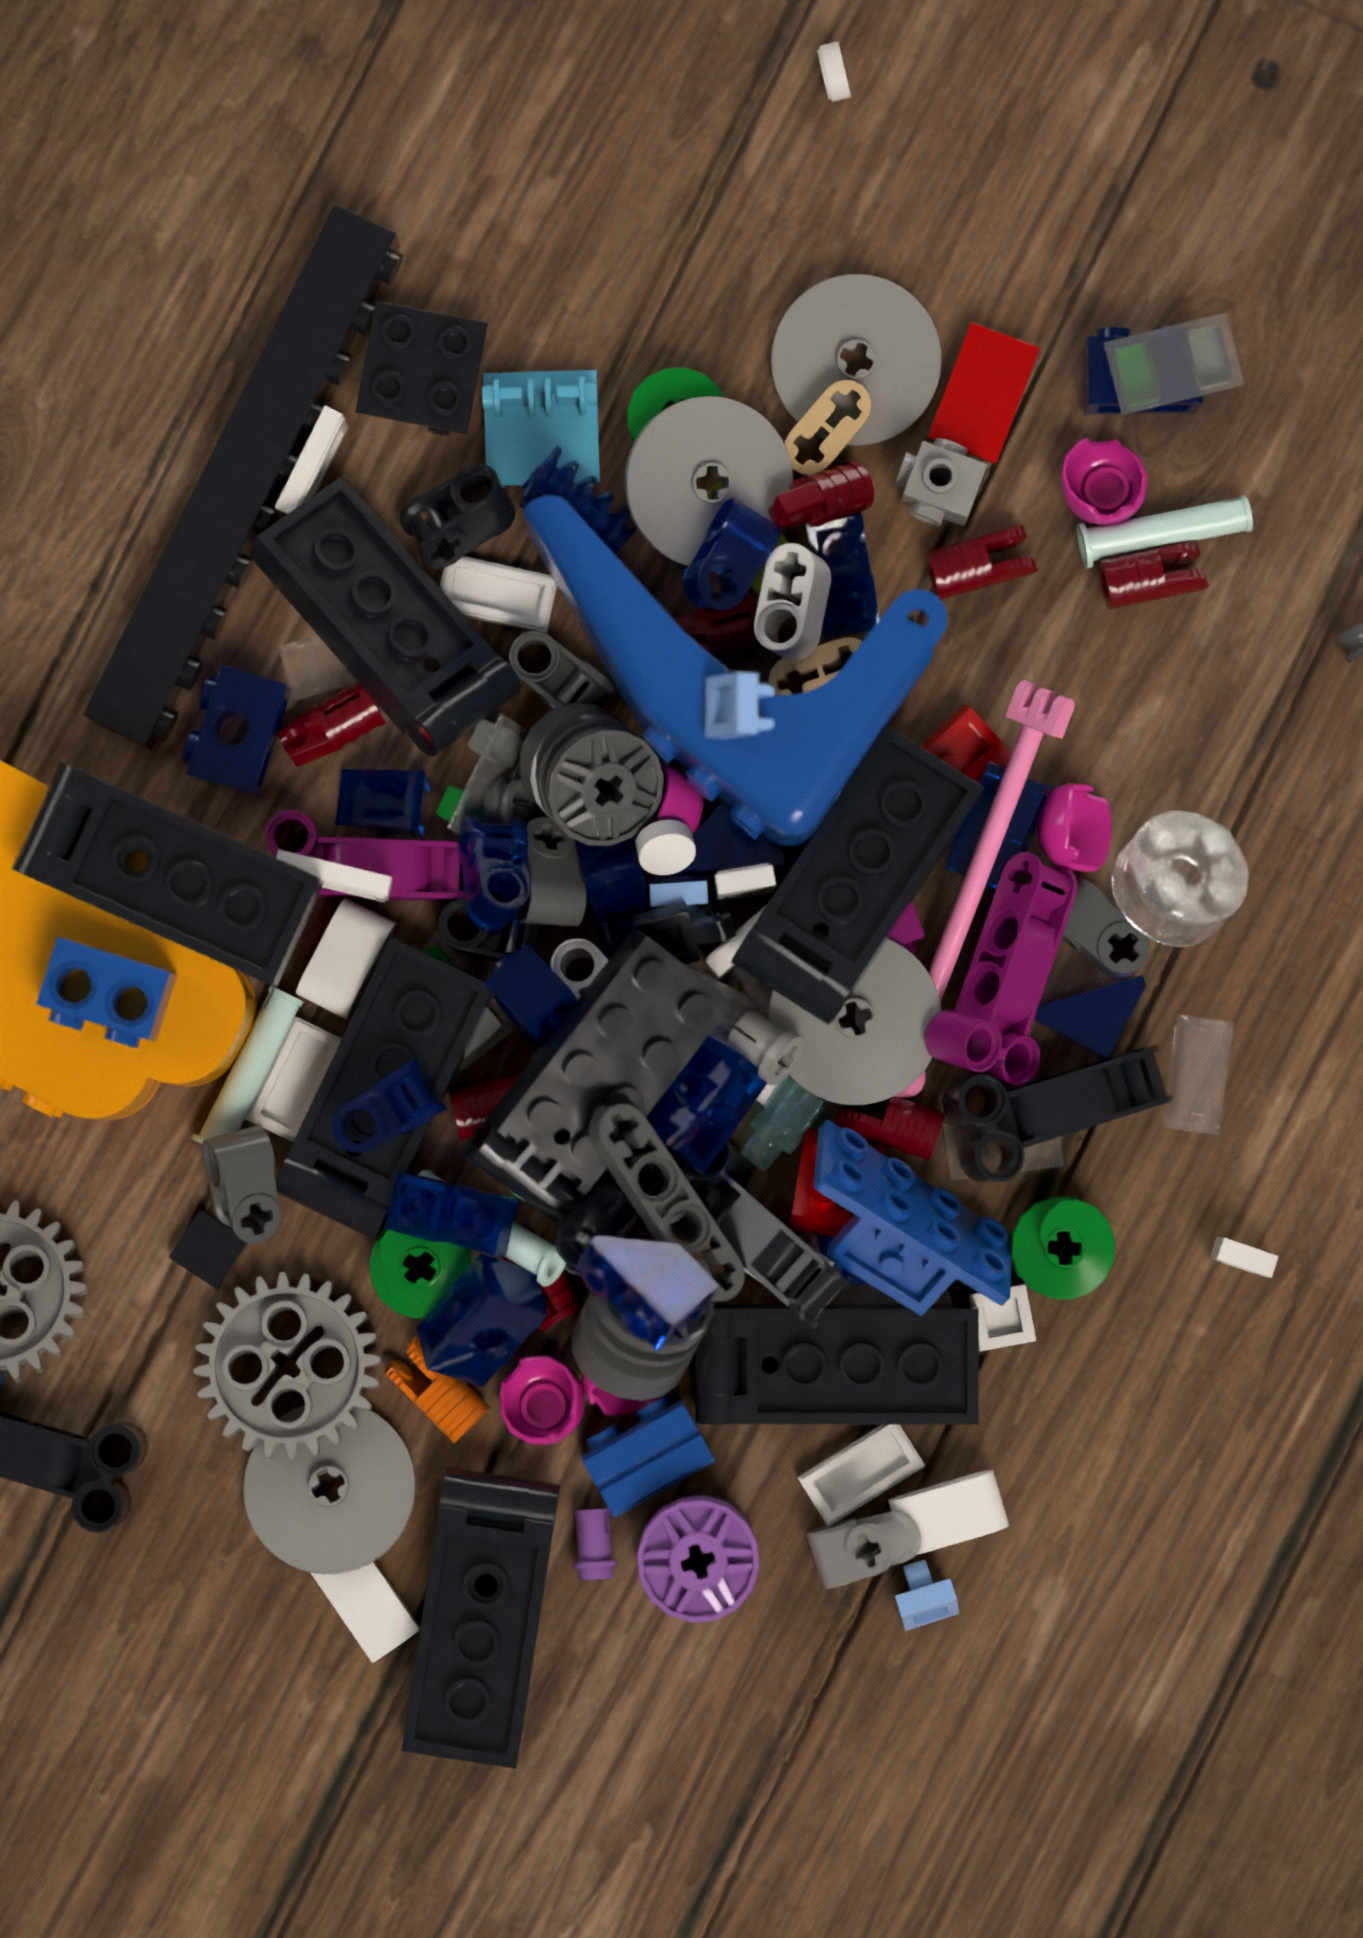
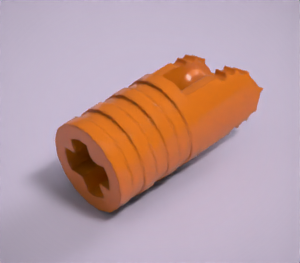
[384,1336,491,1444]

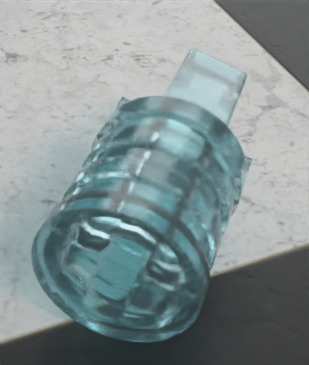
[741,1074,830,1172]

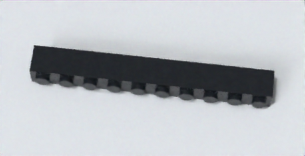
[83,204,403,750]

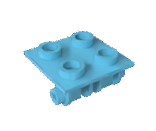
[482,370,600,486]

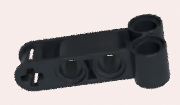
[942,1045,1174,1183]
[646,1131,852,1329]
[0,1411,148,1533]

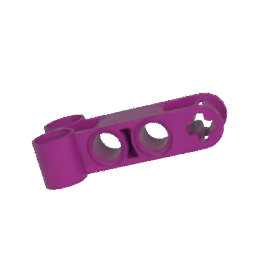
[265,810,490,916]
[925,852,1078,1086]

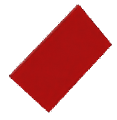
[927,322,1040,464]

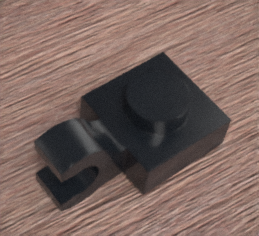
[629,899,736,965]

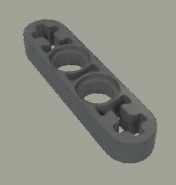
[589,1104,745,1302]

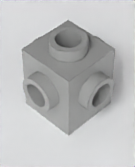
[895,438,987,526]

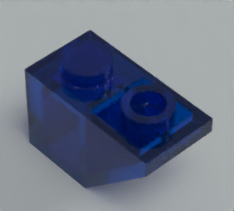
[574,837,651,960]
[576,1235,720,1351]

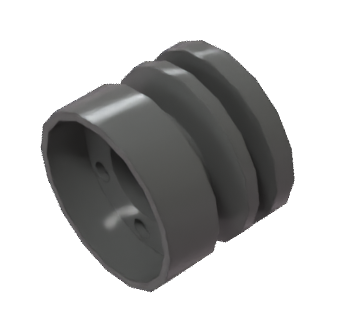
[518,703,664,846]
[571,1244,714,1401]

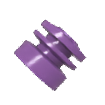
[637,1493,759,1623]

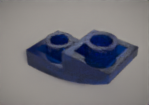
[805,512,880,639]
[385,1172,518,1256]

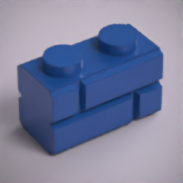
[581,1395,715,1518]

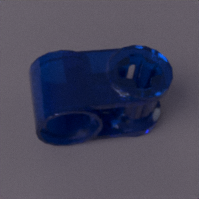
[683,497,782,610]
[458,816,530,931]
[332,1059,447,1153]

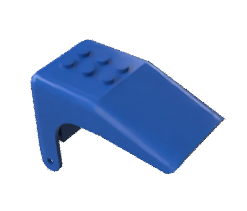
[523,496,948,851]

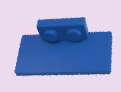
[814,1120,1011,1316]

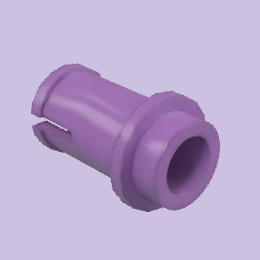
[572,1509,618,1580]

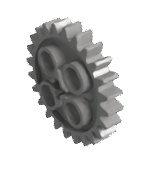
[0,1200,88,1383]
[193,1272,382,1461]

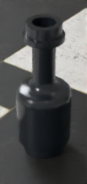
[555,1147,662,1271]

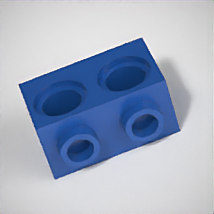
[36,937,177,1049]

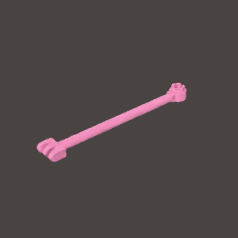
[895,680,1074,1098]

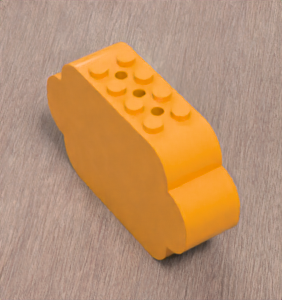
[0,761,257,1120]

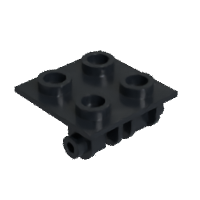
[355,301,488,436]

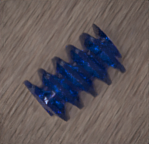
[519,445,637,555]

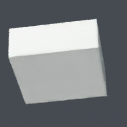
[1209,1237,1279,1278]
[968,1284,1036,1351]

